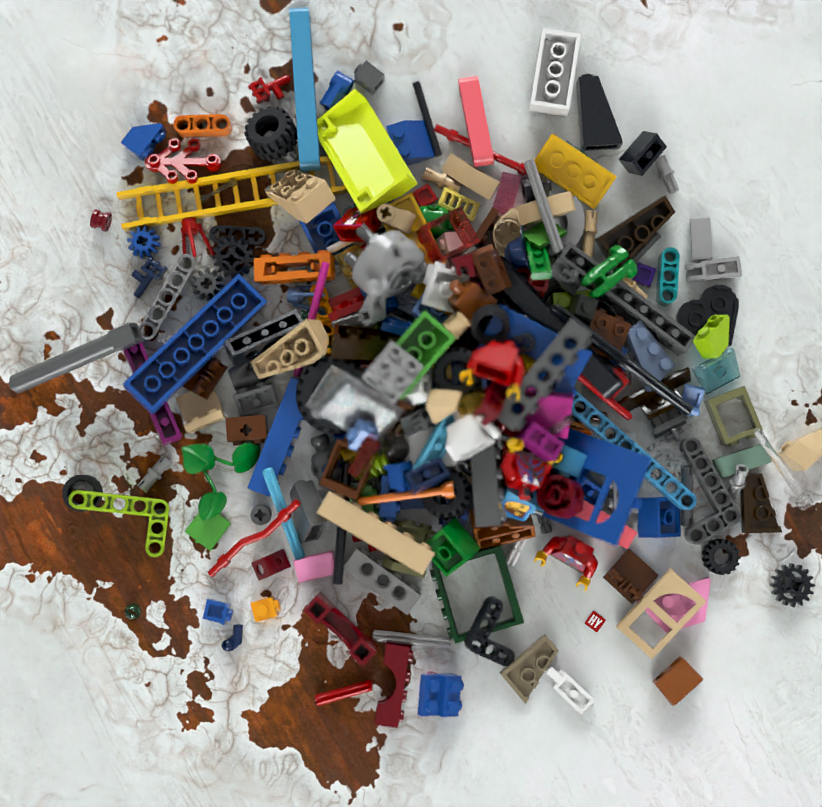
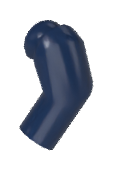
[221,624,243,652]

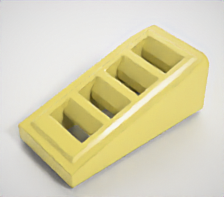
[437,187,480,222]

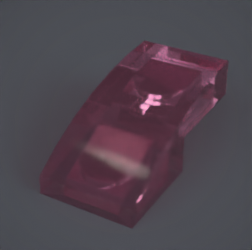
[493,171,522,214]

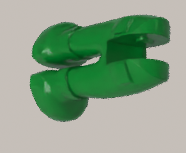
[581,245,638,298]

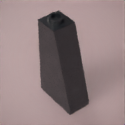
[576,74,623,151]

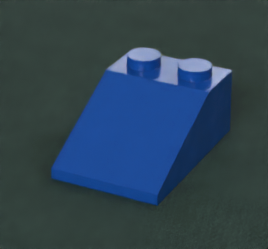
[299,202,359,266]

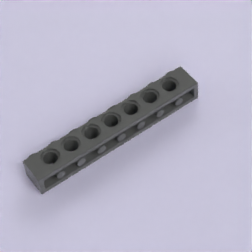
[553,242,696,356]

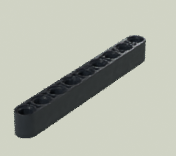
[500,255,624,399]

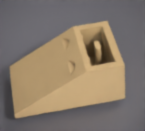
[266,169,336,223]

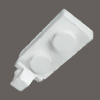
[545,665,595,715]

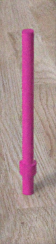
[293,261,330,377]

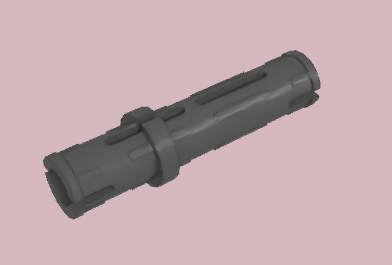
[681,465,695,526]

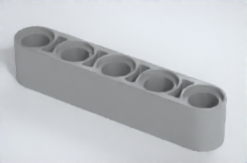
[139,254,195,340]

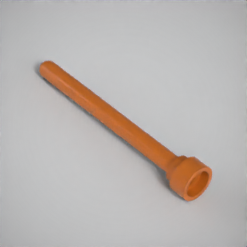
[357,481,455,505]

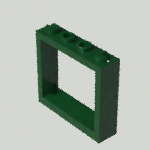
[429,545,524,644]

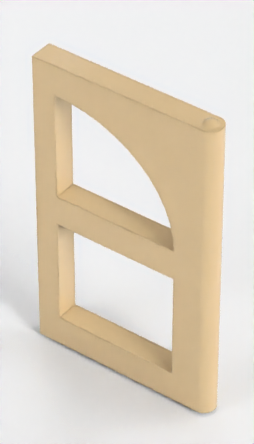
[616,568,707,659]

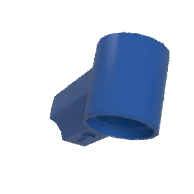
[320,71,355,110]

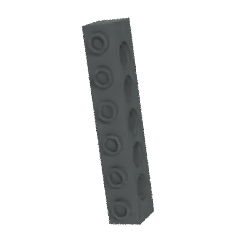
[496,318,592,432]

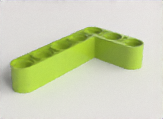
[69,490,169,557]

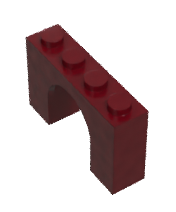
[303,591,378,667]

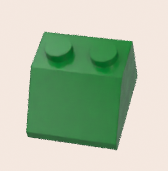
[425,518,481,577]

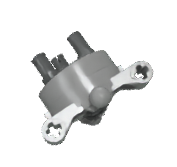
[344,224,428,325]

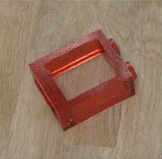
[416,206,480,264]

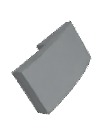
[689,218,712,260]

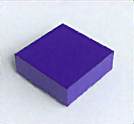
[631,262,656,288]

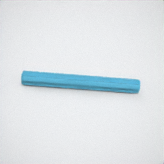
[263,467,305,560]

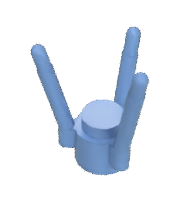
[287,285,326,316]

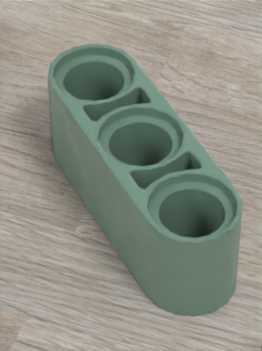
[712,442,773,478]

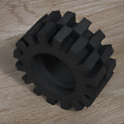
[701,538,741,575]

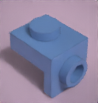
[680,383,705,417]
[346,418,379,451]

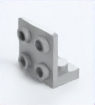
[361,341,423,404]

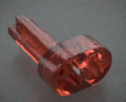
[347,437,381,477]

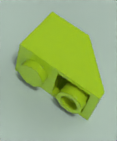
[692,314,729,359]

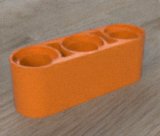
[173,114,233,138]

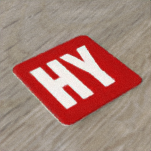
[585,611,606,632]

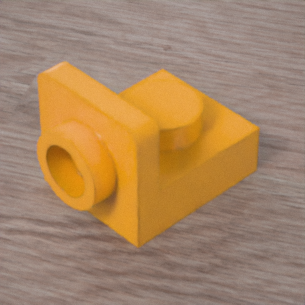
[250,596,281,622]

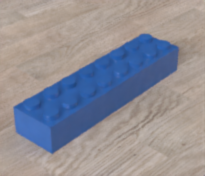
[123,274,267,415]

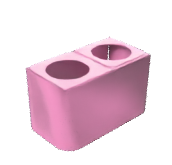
[293,550,334,583]

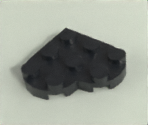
[676,285,739,347]

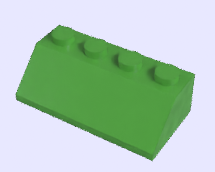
[396,310,456,400]

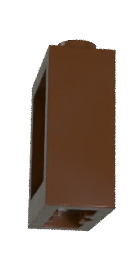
[319,437,378,500]

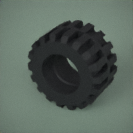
[244,106,298,161]
[431,347,483,398]
[420,467,473,520]

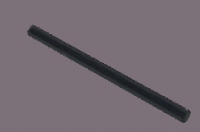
[549,304,694,415]

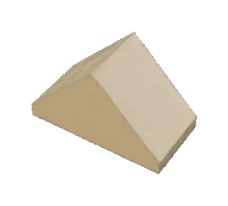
[426,389,462,424]

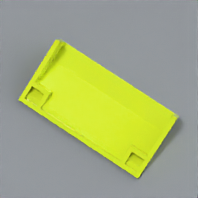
[317,89,418,213]

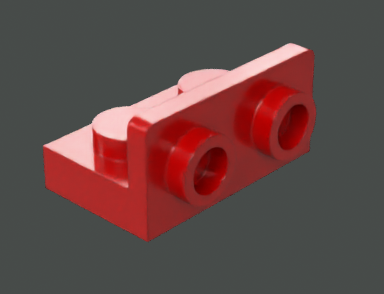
[328,287,365,322]

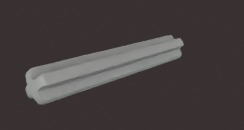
[372,630,451,649]

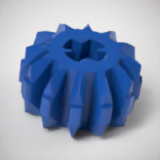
[127,226,161,259]

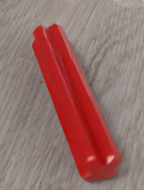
[315,680,373,706]

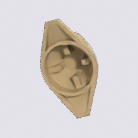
[492,208,521,257]

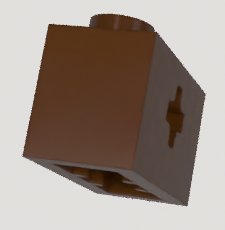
[472,249,512,296]
[225,414,268,446]

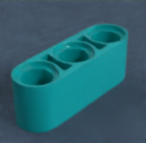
[656,247,680,306]

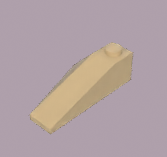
[250,319,329,379]
[778,428,822,471]

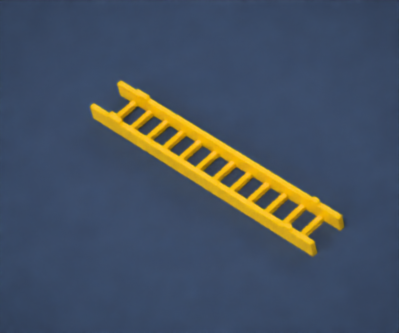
[116,156,349,231]

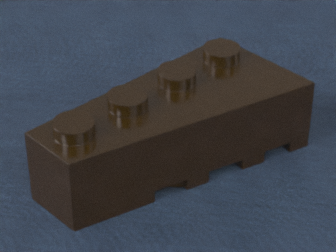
[595,196,675,271]
[331,324,402,360]

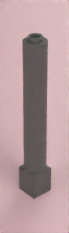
[9,323,144,393]

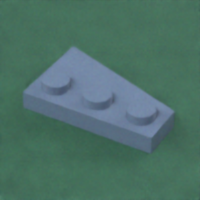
[626,320,676,392]

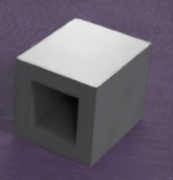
[354,60,385,95]

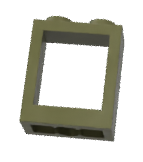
[704,386,763,447]

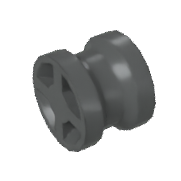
[250,505,272,525]

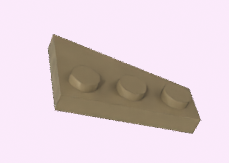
[499,634,559,704]

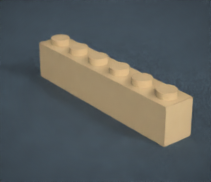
[317,491,435,575]

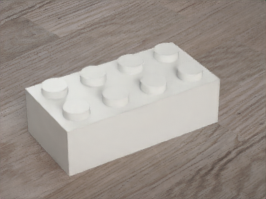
[528,28,581,117]

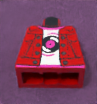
[333,207,381,242]

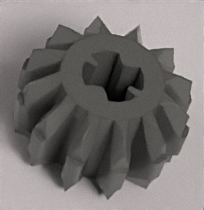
[191,268,225,302]

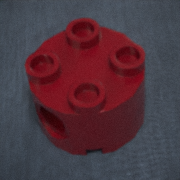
[537,475,584,519]

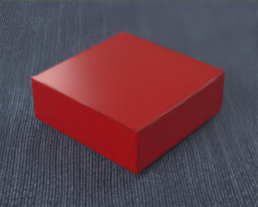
[412,183,438,207]

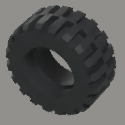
[296,357,373,434]

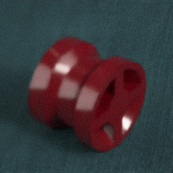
[90,209,112,232]

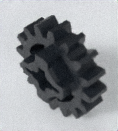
[212,235,256,279]
[769,563,815,607]

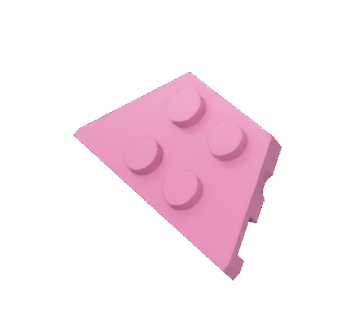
[636,577,711,633]

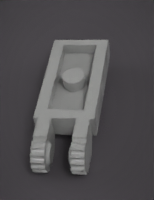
[684,256,742,282]

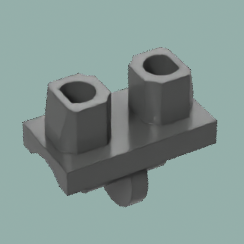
[551,258,583,296]
[399,405,434,437]
[650,407,688,442]

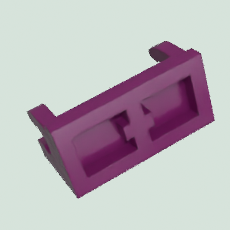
[514,422,564,461]

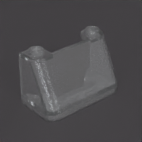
[306,365,406,447]

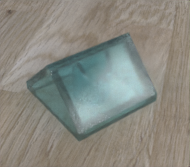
[691,347,741,395]

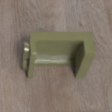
[382,518,436,578]

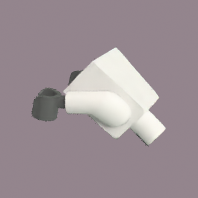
[445,408,510,471]

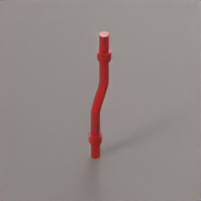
[433,124,541,176]
[208,499,301,577]

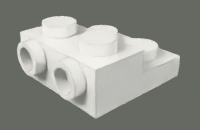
[421,261,470,313]

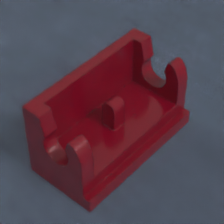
[451,254,479,277]
[474,380,509,426]

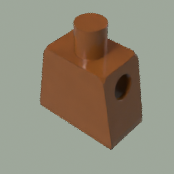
[448,279,497,328]

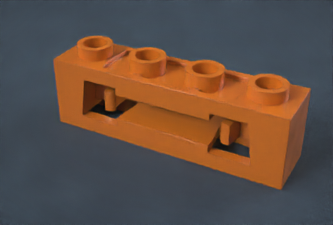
[254,250,335,285]

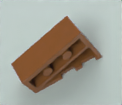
[468,509,536,551]

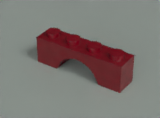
[374,642,413,728]

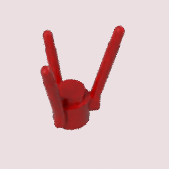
[180,217,215,257]

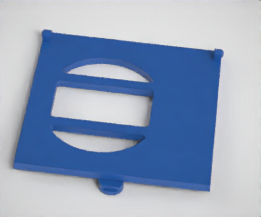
[458,304,592,414]
[542,428,652,547]

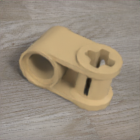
[377,204,417,234]
[441,312,471,340]

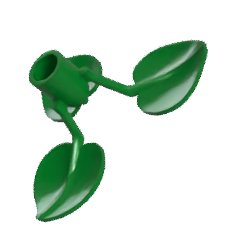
[181,443,260,521]

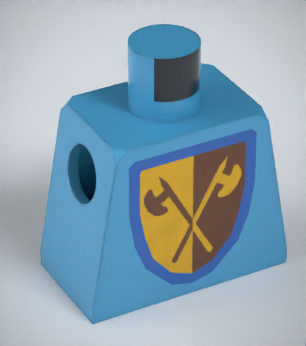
[502,485,544,522]

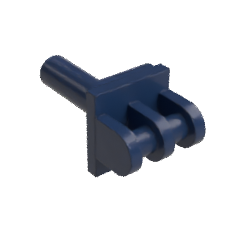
[131,256,168,299]

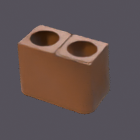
[652,656,703,706]

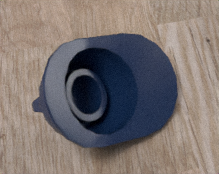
[504,225,530,272]

